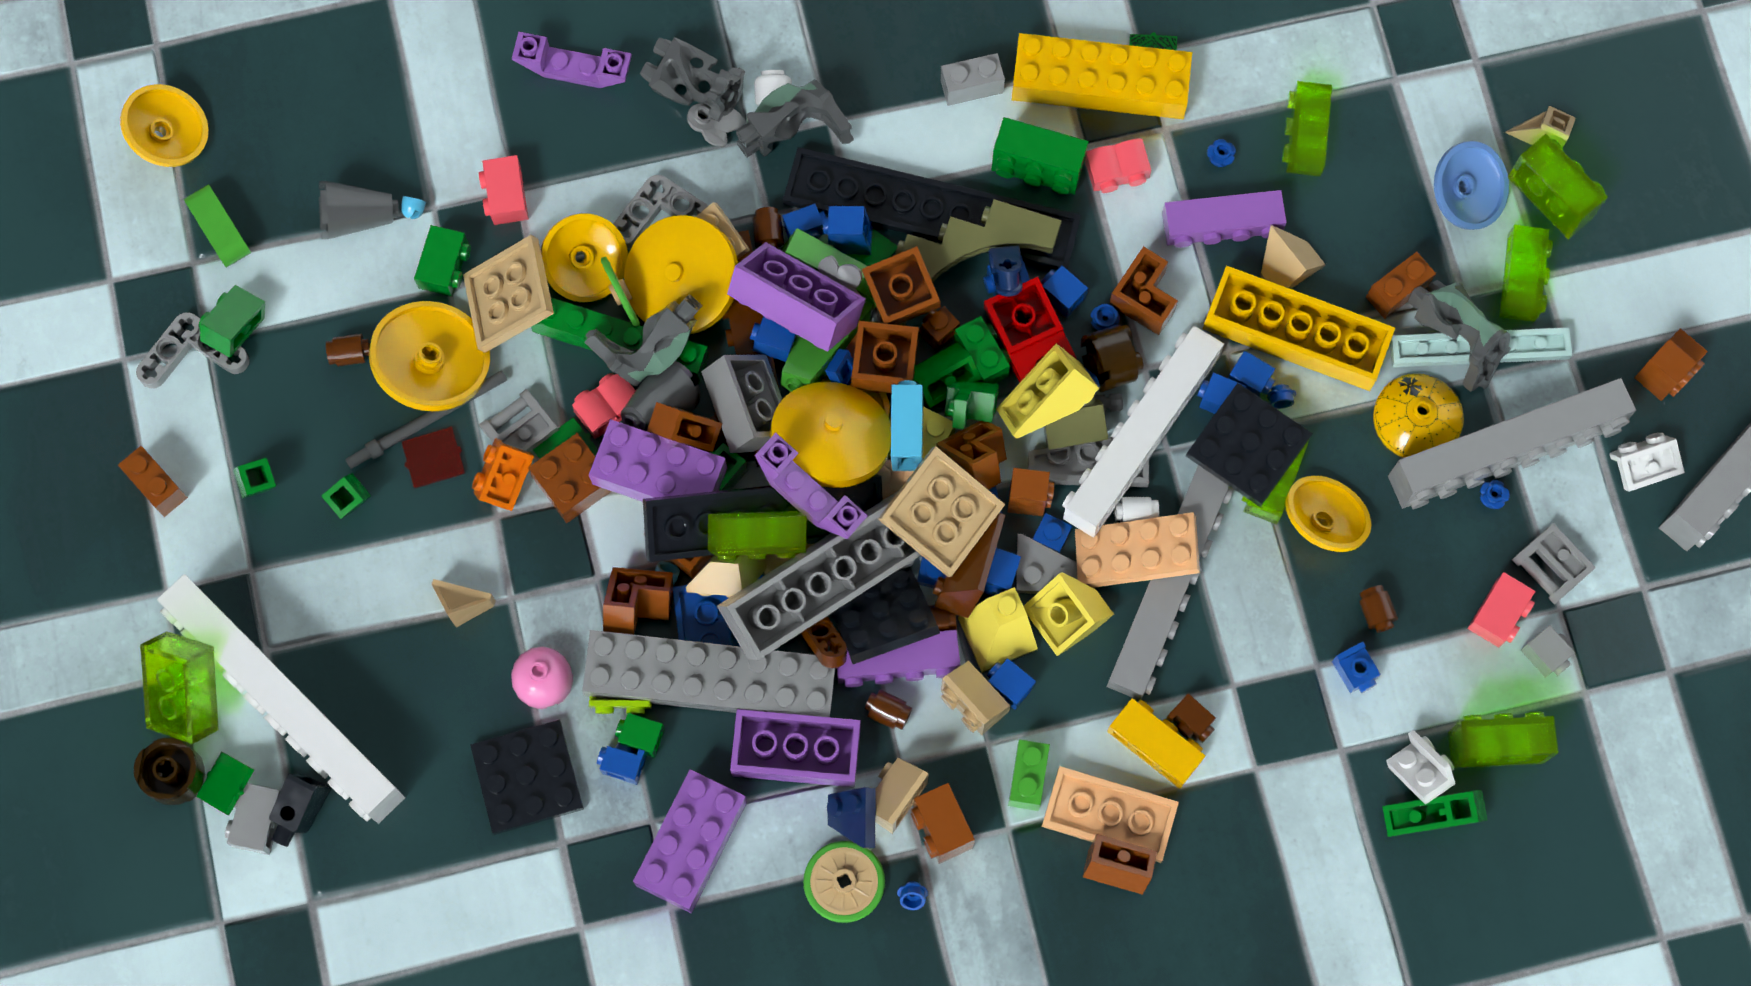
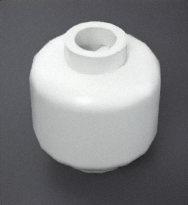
[754,70,792,106]

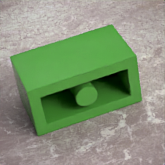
[1008,739,1050,811]

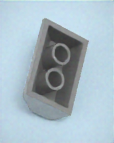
[701,355,782,453]

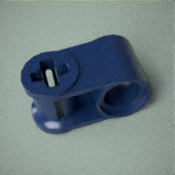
[989,245,1023,296]

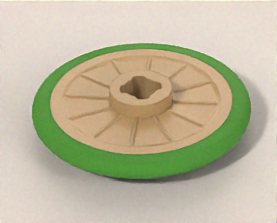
[601,257,640,327]
[803,841,885,923]

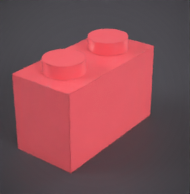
[479,155,529,225]
[1467,572,1535,648]

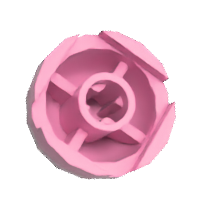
[511,646,573,709]

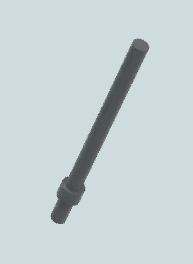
[345,370,507,469]

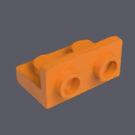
[472,438,534,511]

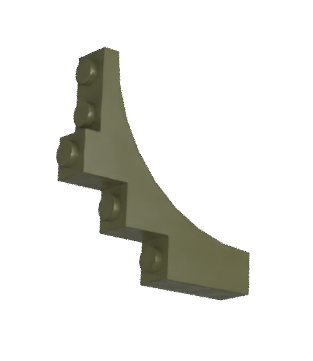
[895,199,1062,326]

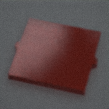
[402,427,465,488]

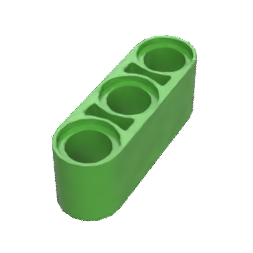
[184,184,251,268]

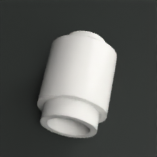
[1114,497,1159,523]

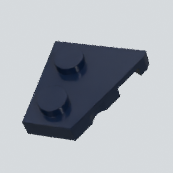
[827,787,876,849]

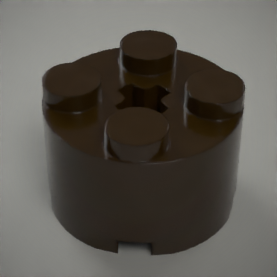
[1081,325,1144,392]
[134,738,205,805]

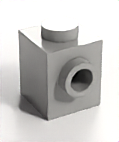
[1521,625,1575,678]

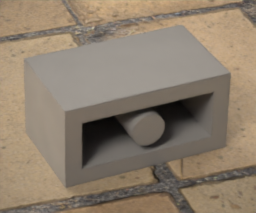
[940,53,1005,106]
[225,783,280,855]

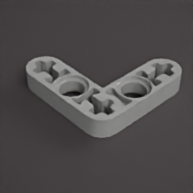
[613,175,709,249]
[136,313,250,388]

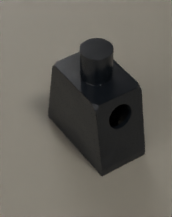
[269,774,332,847]

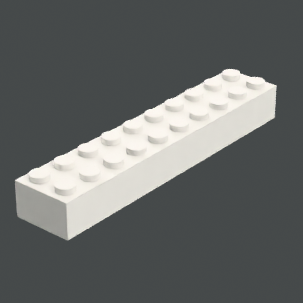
[157,574,405,824]

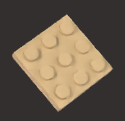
[463,235,554,353]
[878,446,1005,577]

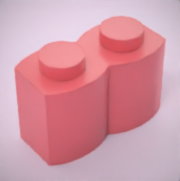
[1085,138,1151,193]
[572,373,636,439]

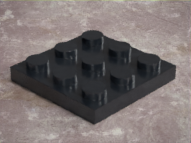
[1186,383,1313,508]
[831,567,940,664]
[470,720,584,835]

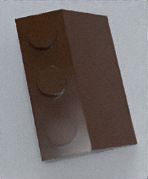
[932,513,1005,618]

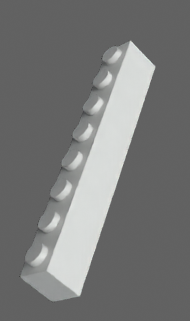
[1062,326,1224,538]

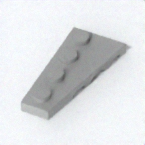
[1028,437,1149,487]

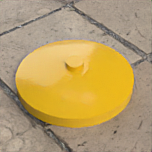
[624,215,738,334]
[369,301,490,411]
[770,382,891,488]

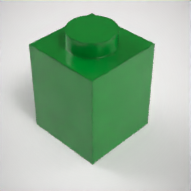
[233,458,276,499]
[321,473,371,519]
[615,713,665,758]

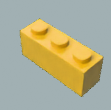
[1107,698,1206,789]

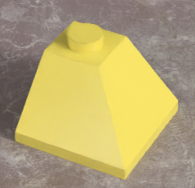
[1024,572,1114,656]
[958,587,1038,673]

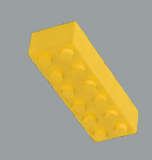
[1011,33,1192,119]
[1202,265,1395,391]

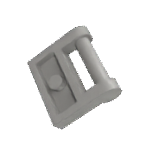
[479,389,559,452]
[1512,523,1596,605]

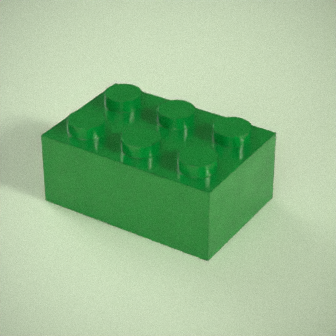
[991,117,1089,194]

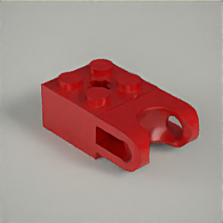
[984,276,1077,383]

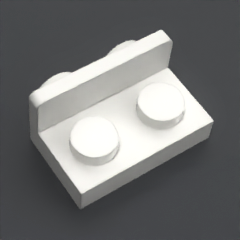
[1609,433,1685,492]
[1386,730,1455,805]

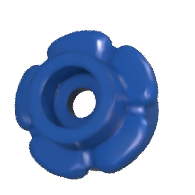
[1207,139,1236,167]
[1091,304,1120,331]
[1267,384,1296,409]
[1480,480,1510,509]
[897,881,928,910]

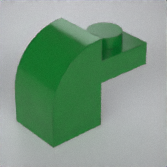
[945,381,999,429]

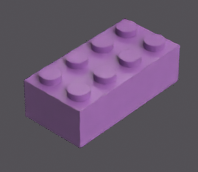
[727,242,866,352]
[589,419,727,502]
[730,709,861,788]
[633,769,747,913]

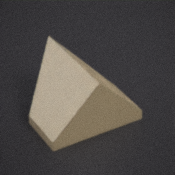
[1505,106,1576,156]
[1260,225,1325,289]
[431,579,496,627]

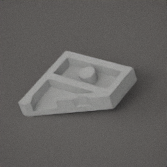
[1016,534,1077,594]

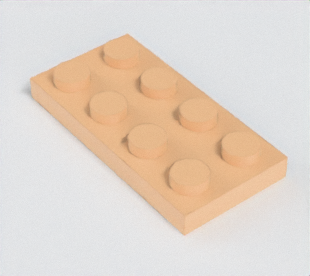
[1075,512,1200,588]
[1042,766,1179,863]

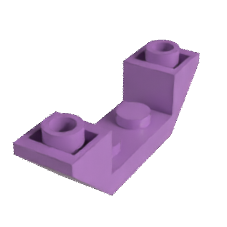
[512,32,632,88]
[755,432,868,539]

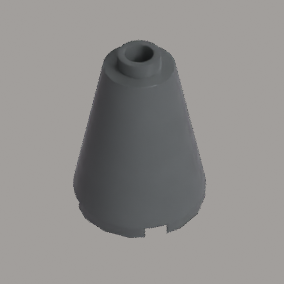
[319,180,398,239]
[621,361,700,431]

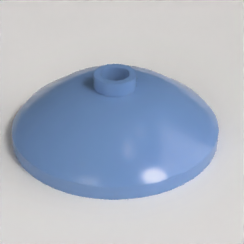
[1434,141,1509,230]

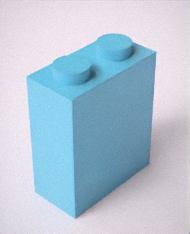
[891,380,923,471]

